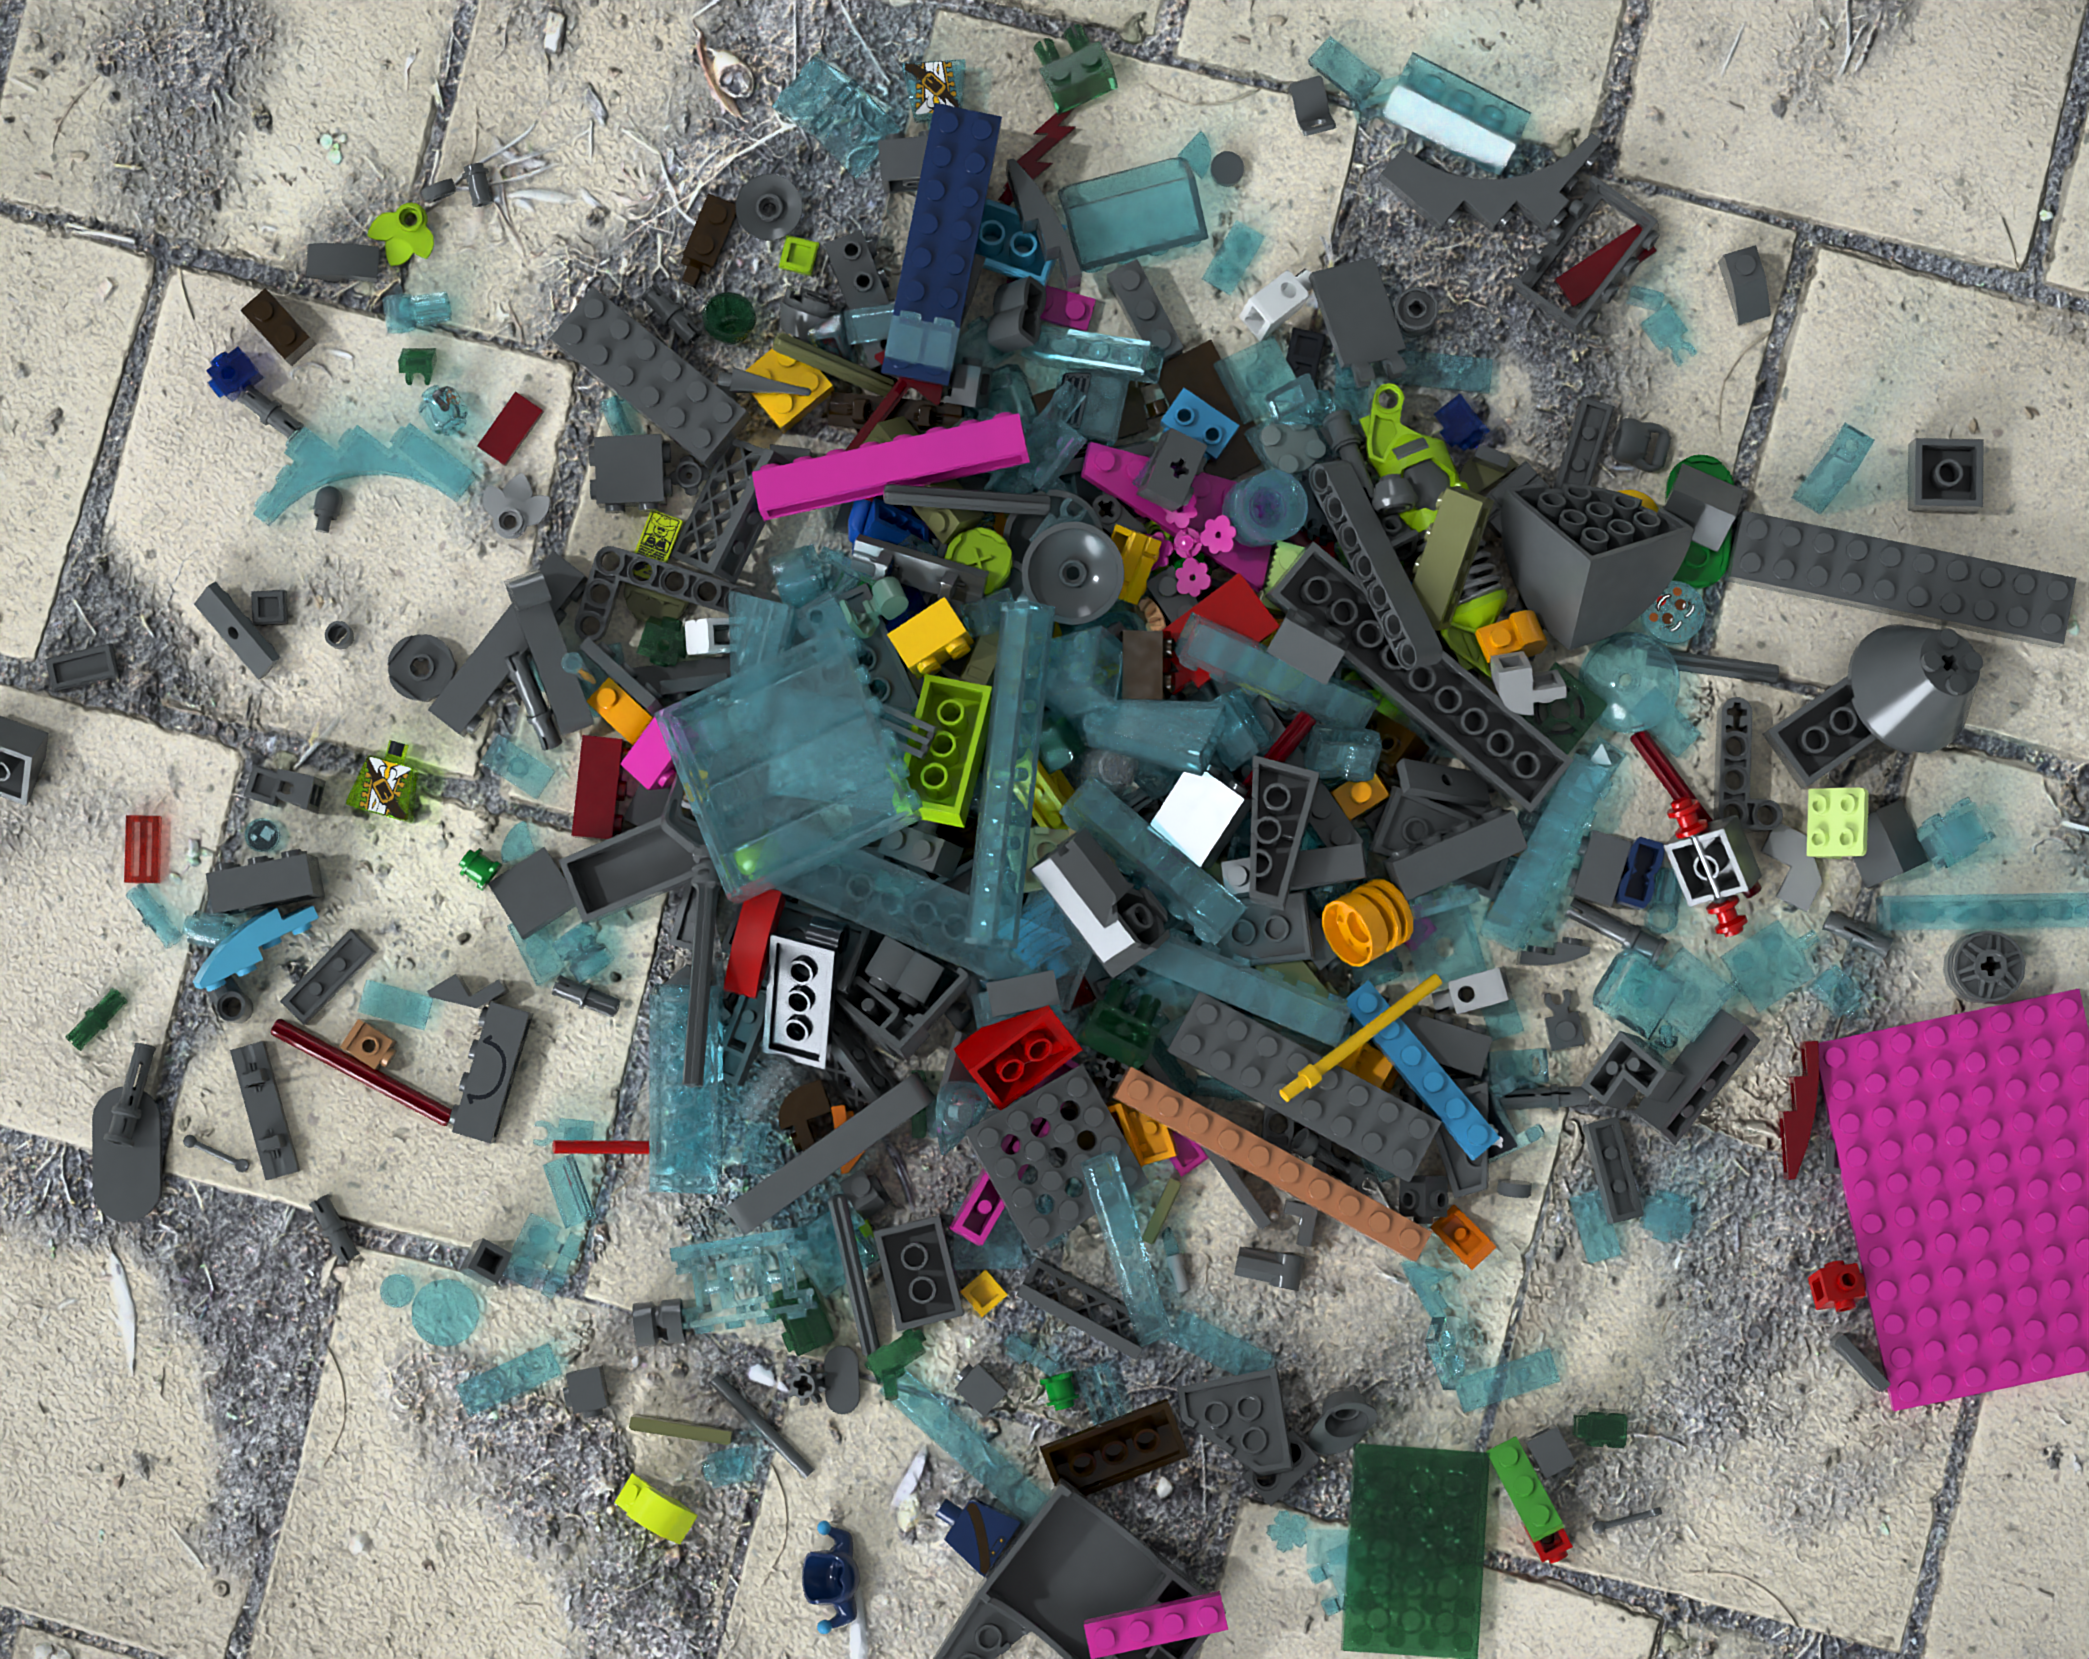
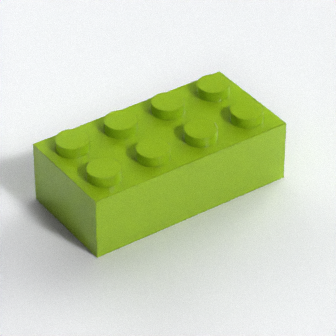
[892,674,997,828]

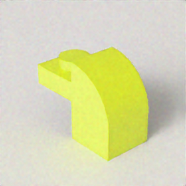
[614,1473,698,1545]

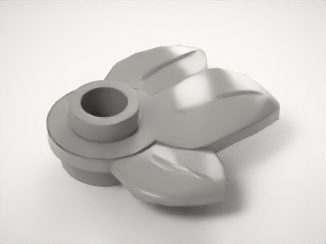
[483,473,550,539]

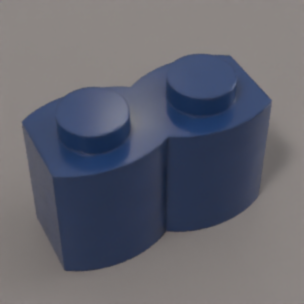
[1615,837,1664,910]

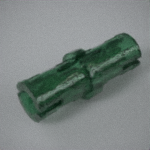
[65,987,128,1051]

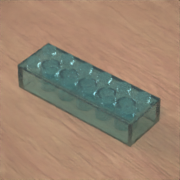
[649,984,723,1194]

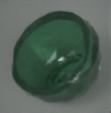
[702,292,757,345]

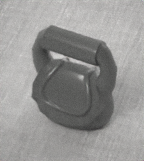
[1612,418,1672,472]

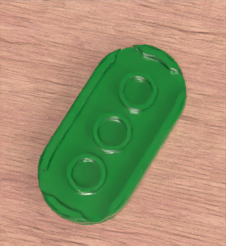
[1665,455,1734,589]

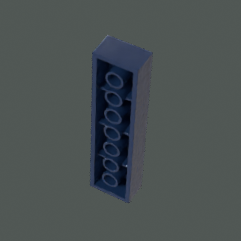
[881,103,1002,387]

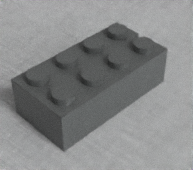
[558,808,697,923]

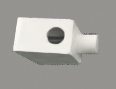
[1239,268,1312,342]

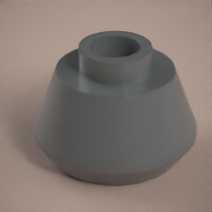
[1372,474,1418,515]

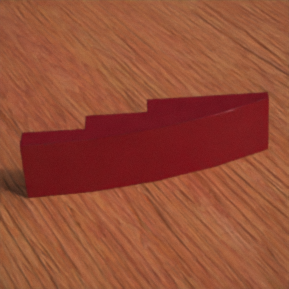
[1778,1041,1819,1180]

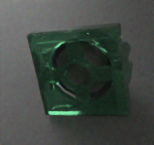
[1519,662,1608,755]

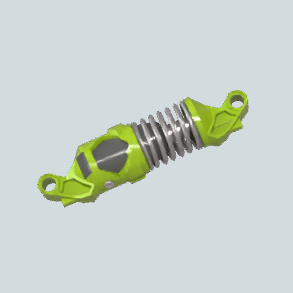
[1359,383,1509,682]

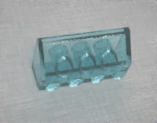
[1381,52,1532,176]

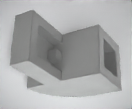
[1490,651,1567,715]

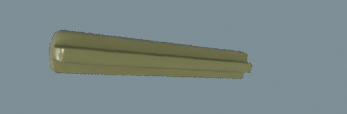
[773,332,895,397]

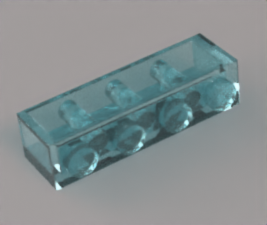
[1021,325,1165,384]

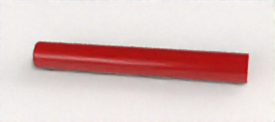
[552,1140,655,1154]

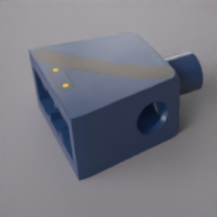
[935,1497,1021,1578]

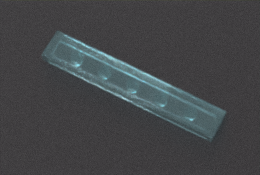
[1080,1150,1172,1347]
[879,1365,1047,1523]

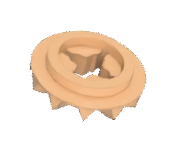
[1130,597,1166,631]

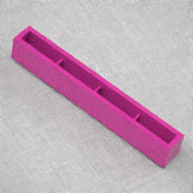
[752,412,1030,521]

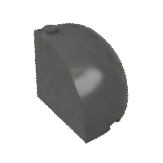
[1501,483,1694,650]

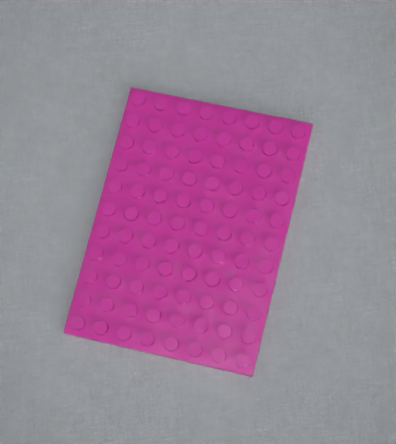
[1819,989,2089,1411]

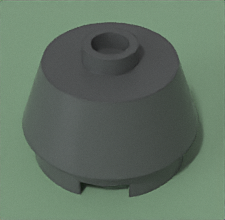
[780,286,845,344]

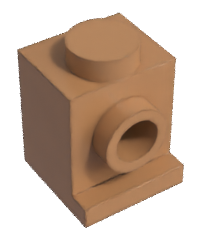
[340,1019,397,1070]

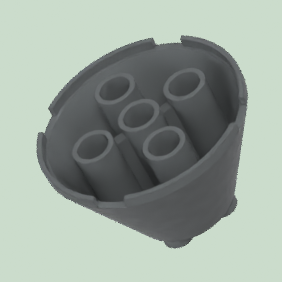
[1848,624,1983,754]

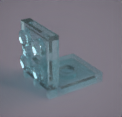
[771,56,900,179]
[1408,884,1487,984]

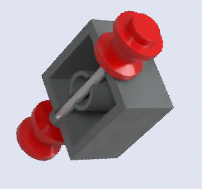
[1664,796,1762,937]

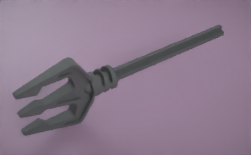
[660,749,764,1088]

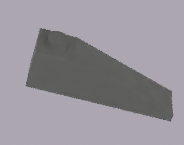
[1221,843,1368,899]

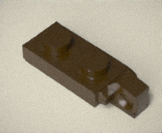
[681,193,737,289]

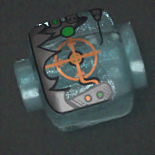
[418,385,468,437]

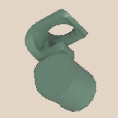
[839,577,909,639]

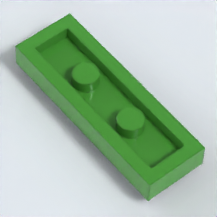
[1486,1436,1564,1543]

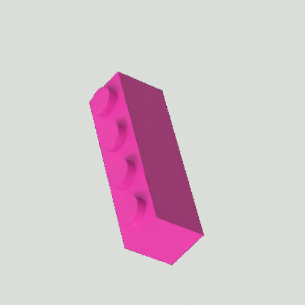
[1084,1591,1228,1659]

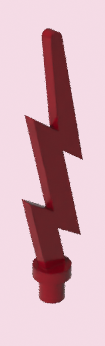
[998,87,1089,206]

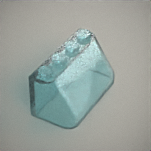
[1057,157,1209,273]

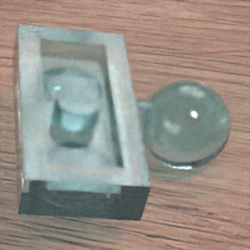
[1425,1316,1465,1390]

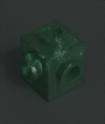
[636,616,687,667]

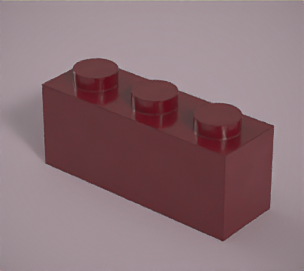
[571,735,631,841]

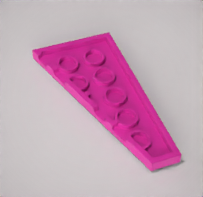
[1081,442,1282,593]

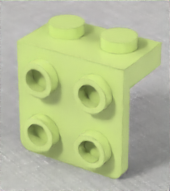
[1807,787,1869,859]

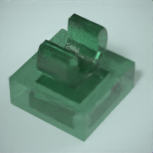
[398,348,437,385]

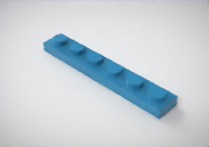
[1341,980,1500,1161]

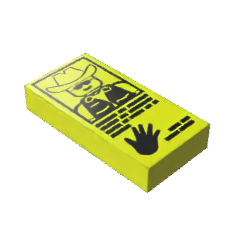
[634,511,684,580]

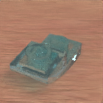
[1202,220,1266,296]

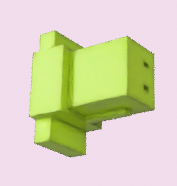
[854,1219,875,1240]

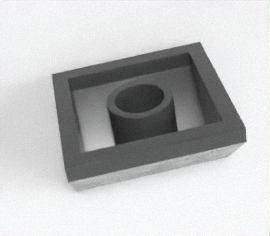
[1662,463,1744,552]
[1852,799,1929,888]

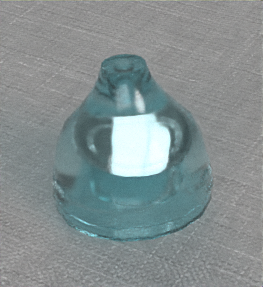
[1352,949,1404,987]

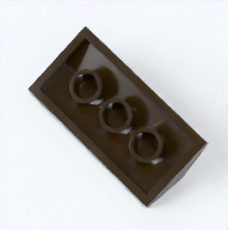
[1040,1398,1189,1496]

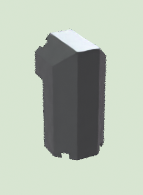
[1028,827,1170,978]

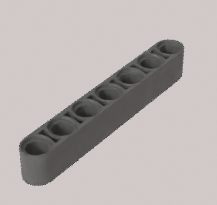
[1309,460,1442,670]
[725,1071,936,1236]

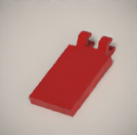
[1161,572,1280,695]

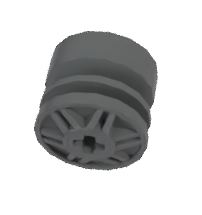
[1943,930,2026,1003]

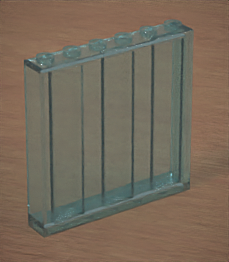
[654,627,923,904]

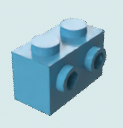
[1160,388,1240,463]

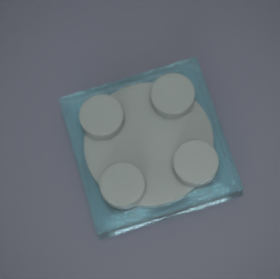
[1244,400,1336,490]

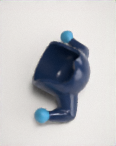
[802,1520,860,1634]

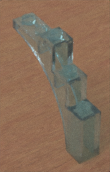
[253,423,477,526]

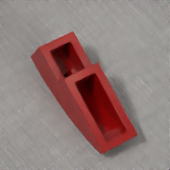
[723,883,786,999]

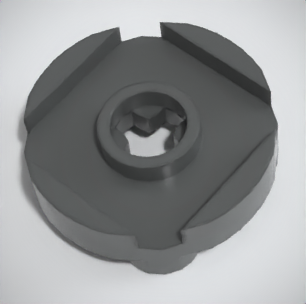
[387,634,457,702]

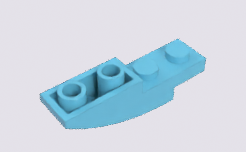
[193,905,319,992]

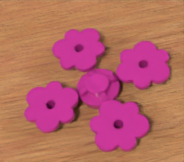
[1145,493,1237,597]

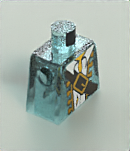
[902,59,966,130]

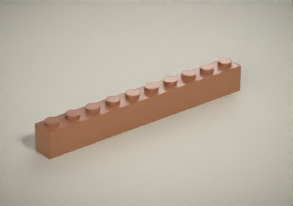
[1112,1067,1432,1262]

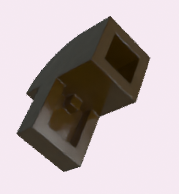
[779,1079,832,1153]

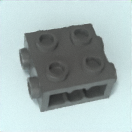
[589,434,673,513]

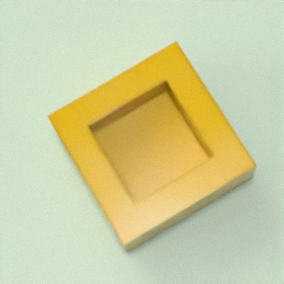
[960,1269,1008,1317]

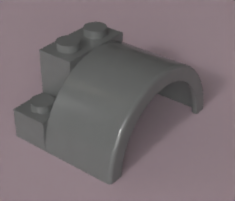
[835,901,971,1060]

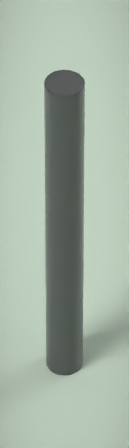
[709,1373,815,1479]

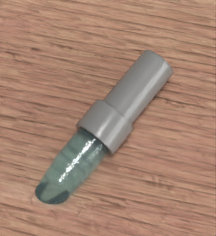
[1162,1227,1190,1293]

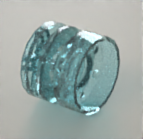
[1222,470,1308,548]

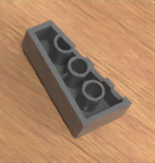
[1249,755,1320,911]

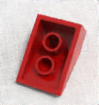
[953,1005,1083,1110]

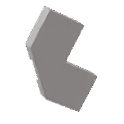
[1760,823,1822,912]

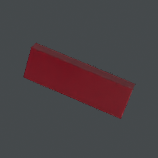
[1554,224,1657,308]

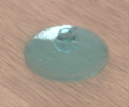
[1578,632,1680,733]

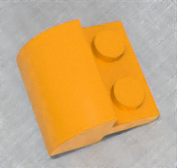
[1105,1100,1179,1175]

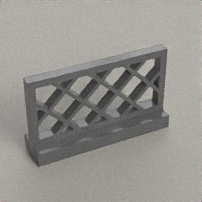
[670,438,792,585]

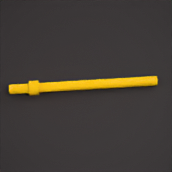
[1279,974,1442,1102]

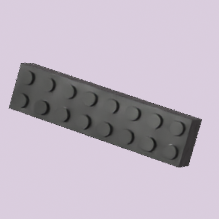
[1166,991,1442,1182]

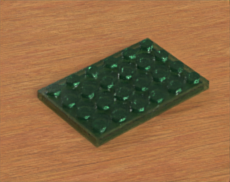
[1341,1443,1490,1659]

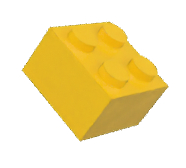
[745,334,835,434]
[887,597,975,679]

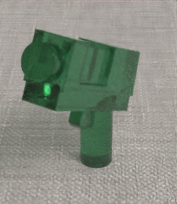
[864,1328,926,1401]

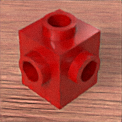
[1808,1260,1866,1312]

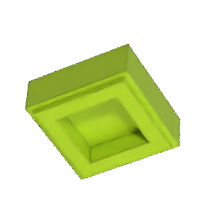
[778,235,820,277]

